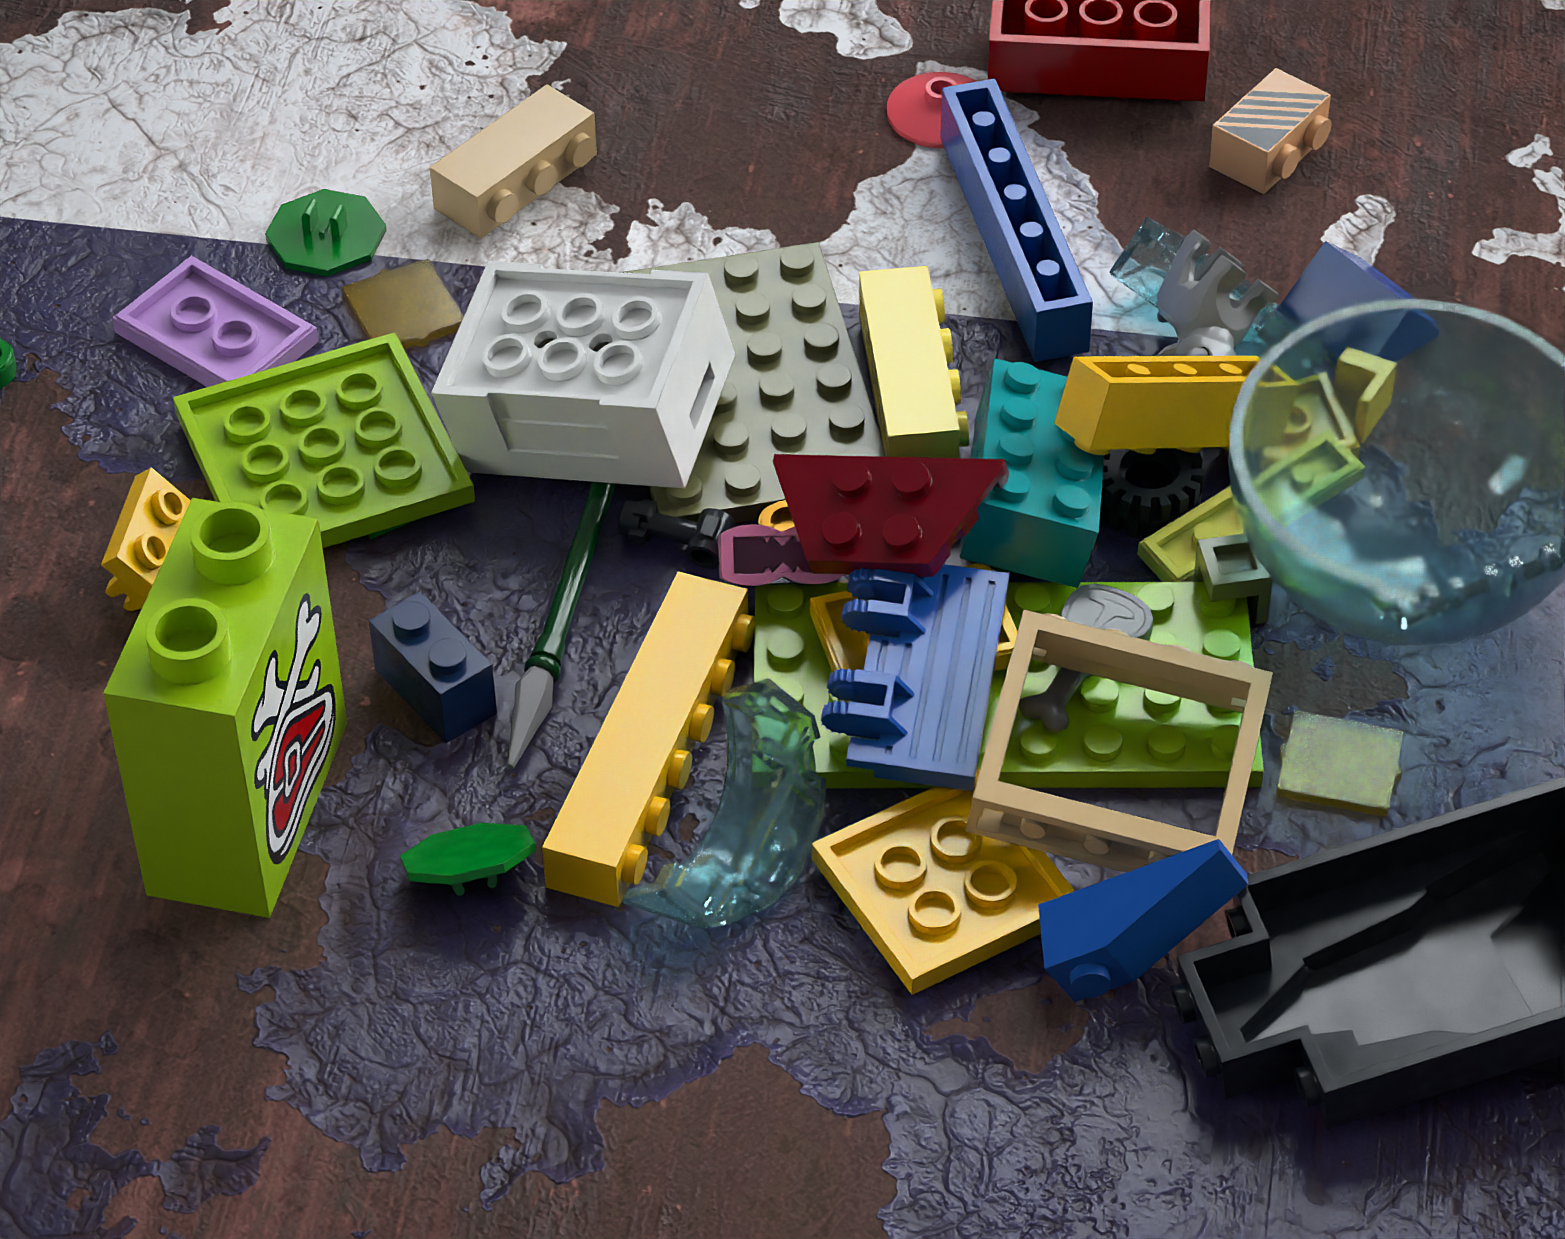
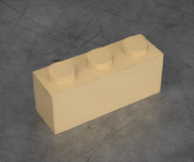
[429,84,597,239]

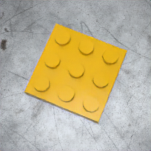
[811,767,1075,995]

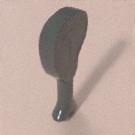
[1019,583,1153,733]

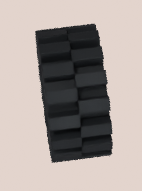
[1100,448,1204,538]

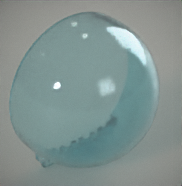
[1229,299,1565,647]

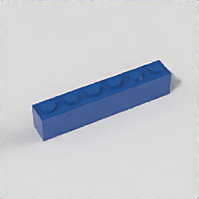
[940,78,1093,362]

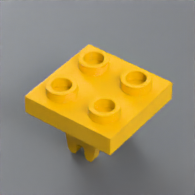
[101,467,191,611]

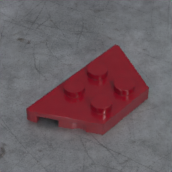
[772,454,1009,577]

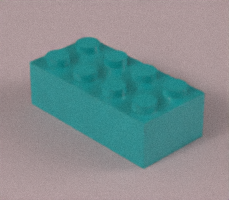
[959,358,1104,588]

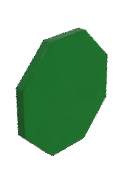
[265,189,386,276]
[400,823,537,896]

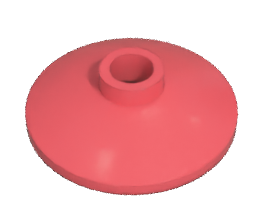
[887,72,977,148]

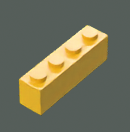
[1054,356,1293,455]

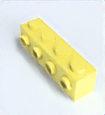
[859,266,969,458]

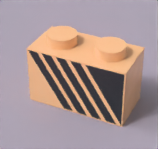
[1209,68,1331,194]

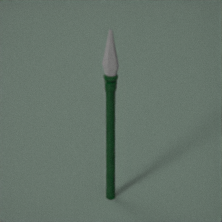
[507,482,617,769]

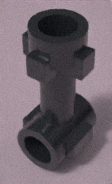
[618,498,735,568]

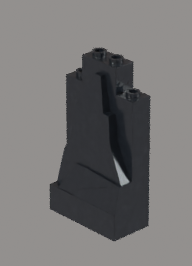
[1171,776,1565,1130]

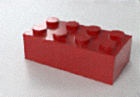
[988,0,1211,101]

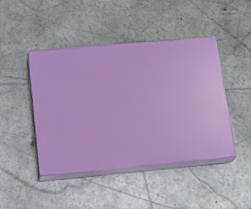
[112,255,319,387]

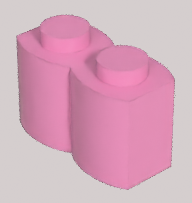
[718,524,844,586]

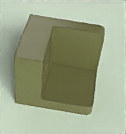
[1193,531,1273,625]

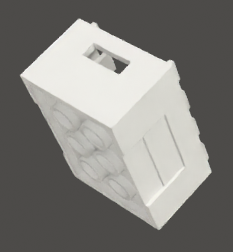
[431,261,735,488]

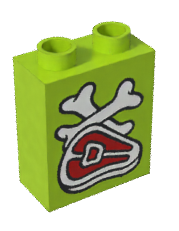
[103,498,348,918]

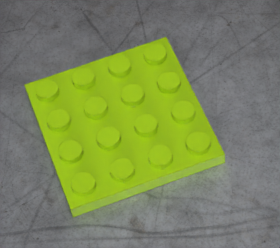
[173,332,475,548]

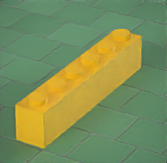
[542,572,756,907]

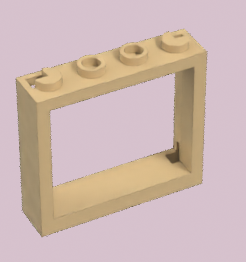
[966,610,1273,873]

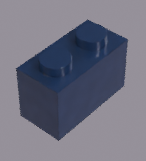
[369,591,497,743]

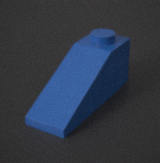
[1038,839,1248,1002]

